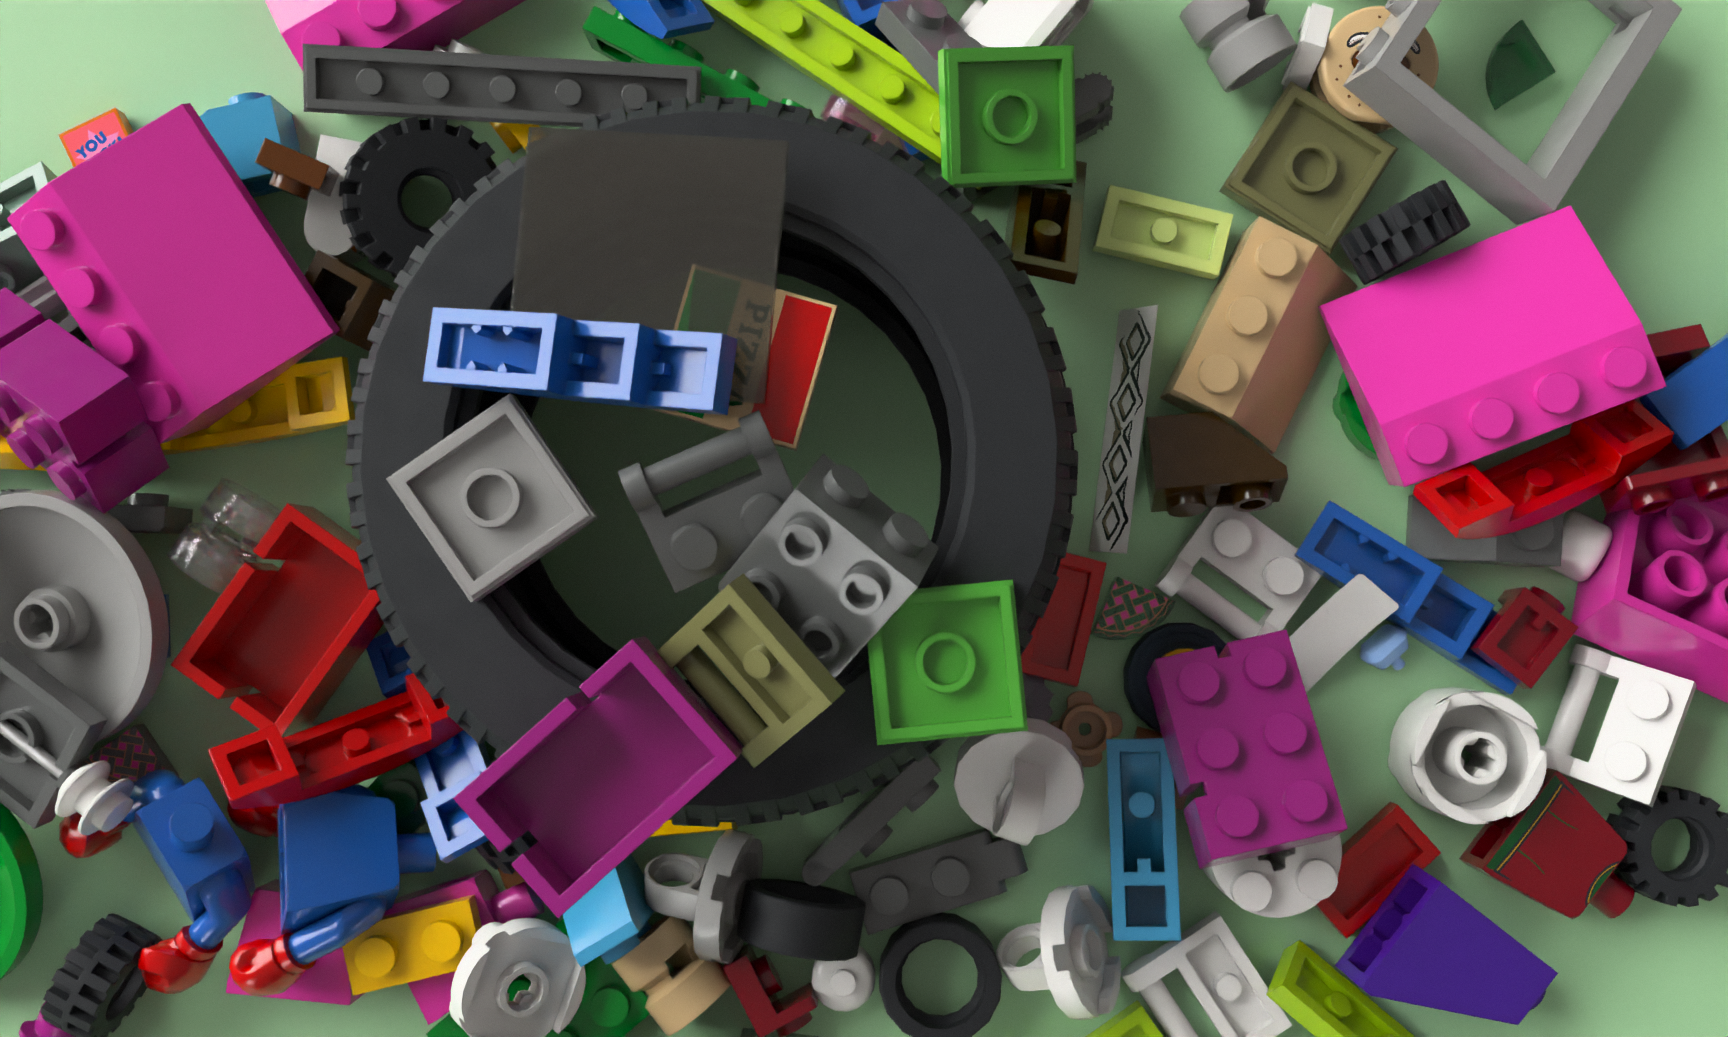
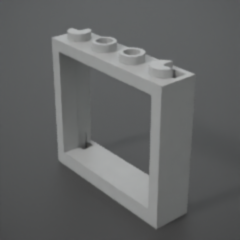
[1343,0,1682,225]

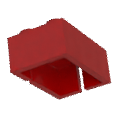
[171,503,384,738]

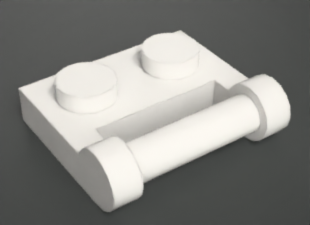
[1155,506,1322,640]
[1541,644,1697,807]
[1121,911,1292,1037]

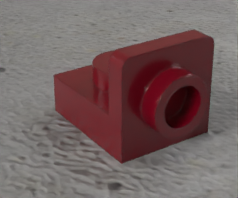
[1470,586,1579,689]
[723,944,818,1037]

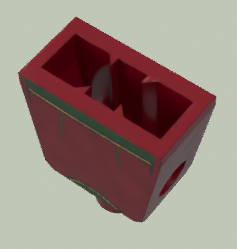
[1459,768,1635,919]

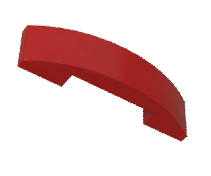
[1413,399,1674,539]
[208,673,463,809]

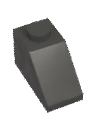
[1406,495,1564,567]

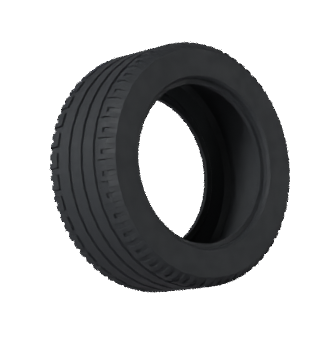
[345,96,1078,827]

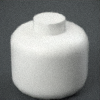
[1548,510,1613,582]
[811,946,875,1012]

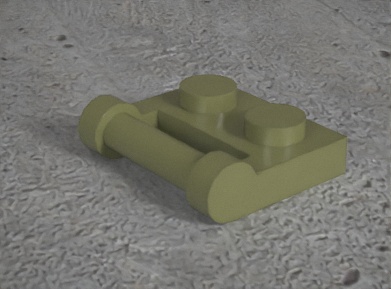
[657,573,845,768]

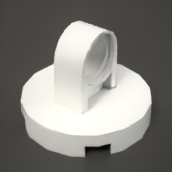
[954,717,1084,846]
[996,885,1121,1020]

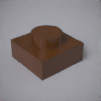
[255,138,340,200]

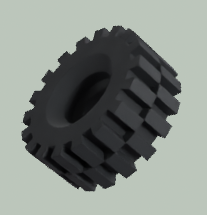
[339,117,497,278]

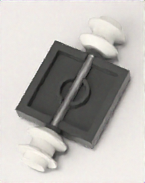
[0,641,133,835]

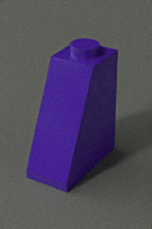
[1335,864,1558,1025]

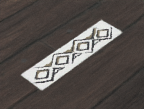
[1089,305,1158,554]

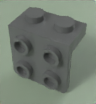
[718,454,939,677]

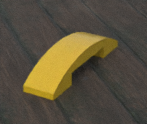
[130,356,355,455]

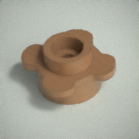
[1049,691,1123,767]

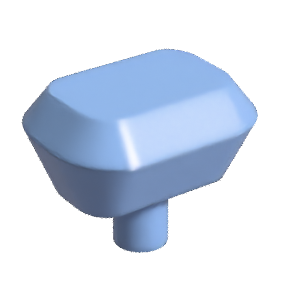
[1360,624,1409,670]

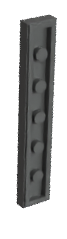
[303,44,702,127]

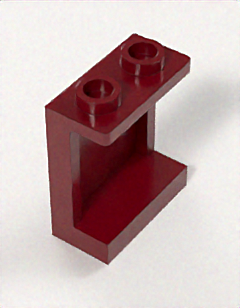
[1572,324,1728,515]

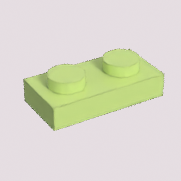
[1092,185,1234,280]

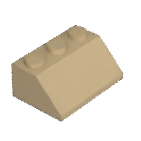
[1160,216,1357,454]

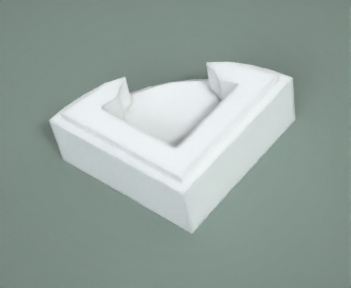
[1281,3,1334,90]

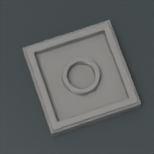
[386,393,599,602]

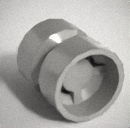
[1179,0,1297,93]

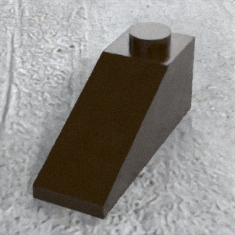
[1004,161,1087,285]

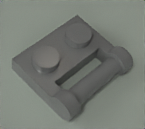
[618,410,794,593]

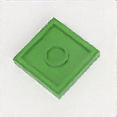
[938,45,1077,188]
[868,580,1028,745]

